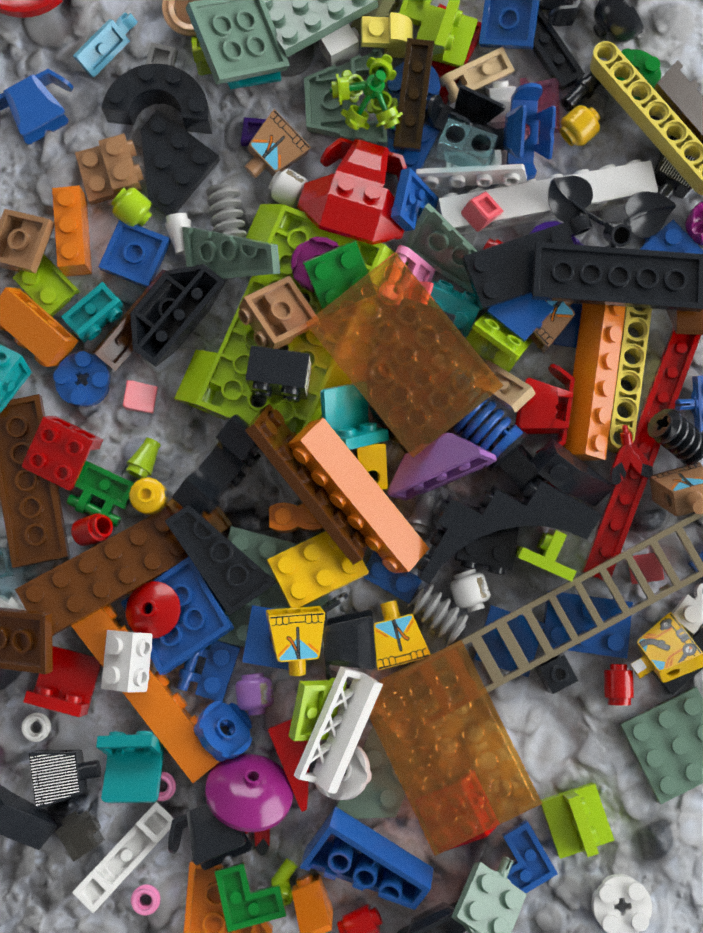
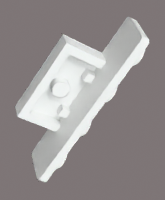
[416,150,527,189]

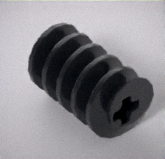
[647,409,703,465]

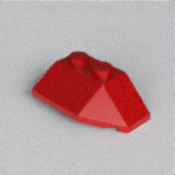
[297,173,404,245]

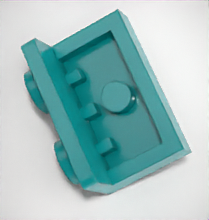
[427,280,480,337]
[61,281,126,343]

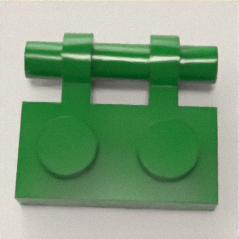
[66,461,134,527]

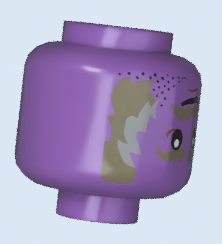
[235,672,274,716]

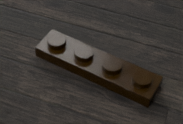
[393,38,434,152]

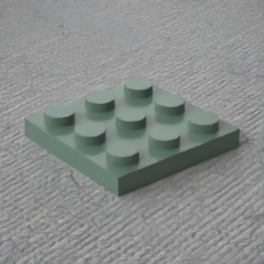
[186,0,290,85]
[619,686,703,804]

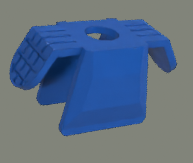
[0,69,74,145]
[503,83,556,180]

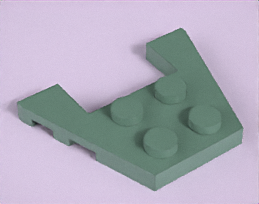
[304,48,388,147]

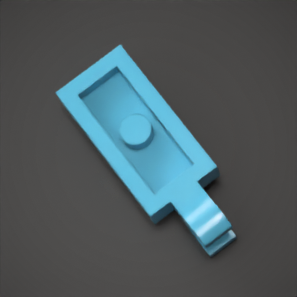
[73,12,138,78]

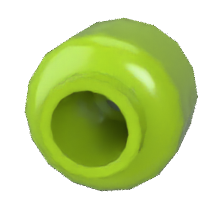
[111,187,152,227]

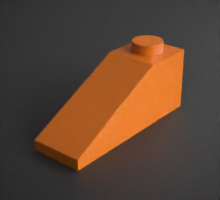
[292,873,333,933]

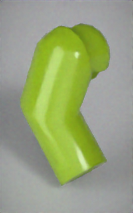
[271,858,298,906]

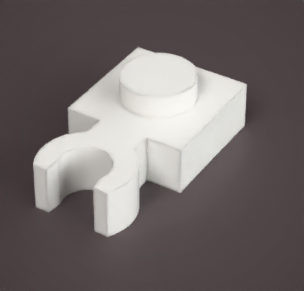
[672,582,703,634]

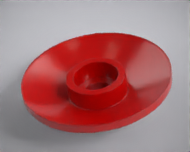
[126,581,181,639]

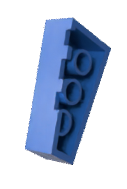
[299,806,434,910]

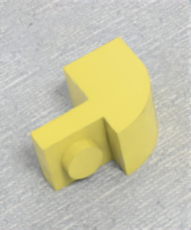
[361,12,413,58]

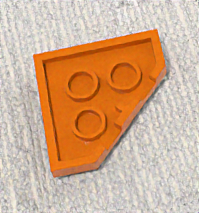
[183,860,273,933]

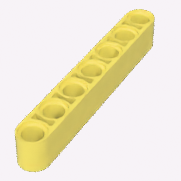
[590,41,703,195]
[607,307,652,453]

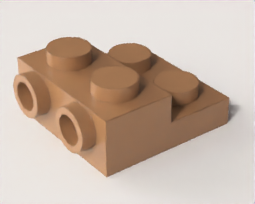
[75,133,144,205]
[0,209,55,274]
[238,276,320,349]

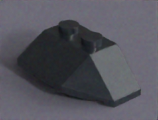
[131,264,226,367]

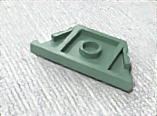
[336,714,419,819]

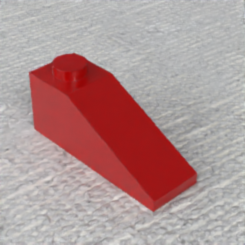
[268,717,311,812]

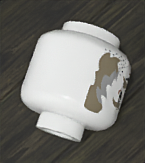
[269,169,308,209]
[450,569,491,613]

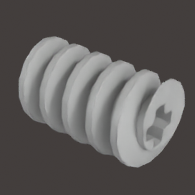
[206,184,247,238]
[406,583,468,646]

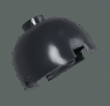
[593,0,644,45]

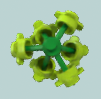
[329,54,403,130]

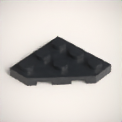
[141,109,220,216]

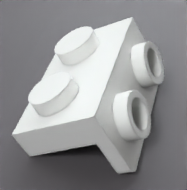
[101,630,153,692]

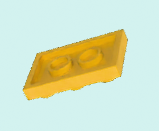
[267,531,369,608]

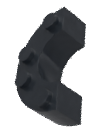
[101,63,213,134]
[172,414,261,516]

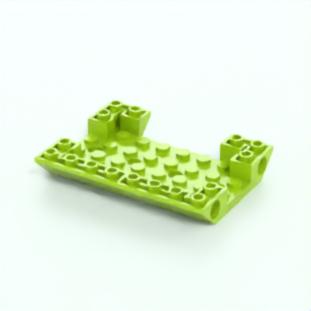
[174,204,409,434]

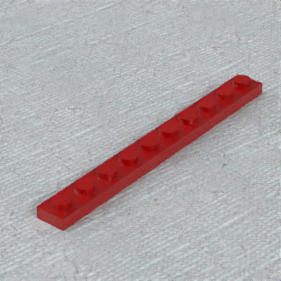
[581,328,701,582]

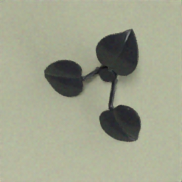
[548,175,676,248]

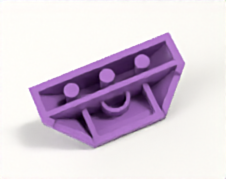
[387,433,497,501]

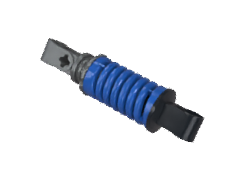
[379,317,546,492]

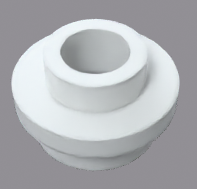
[21,712,51,742]

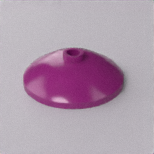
[205,753,293,832]

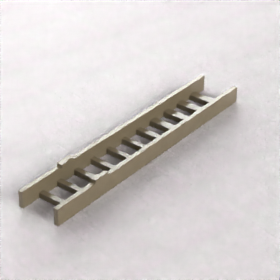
[397,513,703,726]

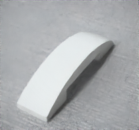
[72,802,174,913]

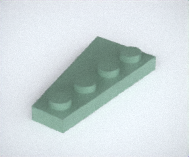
[405,203,477,294]
[182,227,280,279]

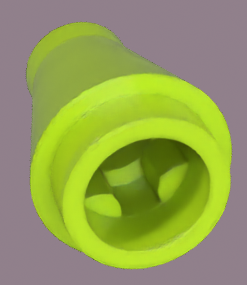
[126,437,161,479]

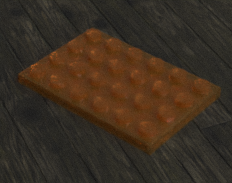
[305,252,504,458]
[369,640,543,856]

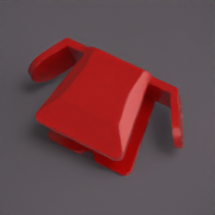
[320,138,407,188]
[515,364,575,454]

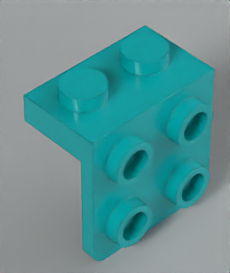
[96,731,165,804]

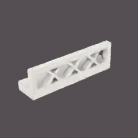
[293,667,383,794]

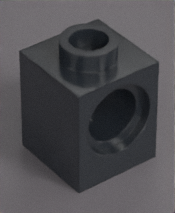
[534,654,578,694]

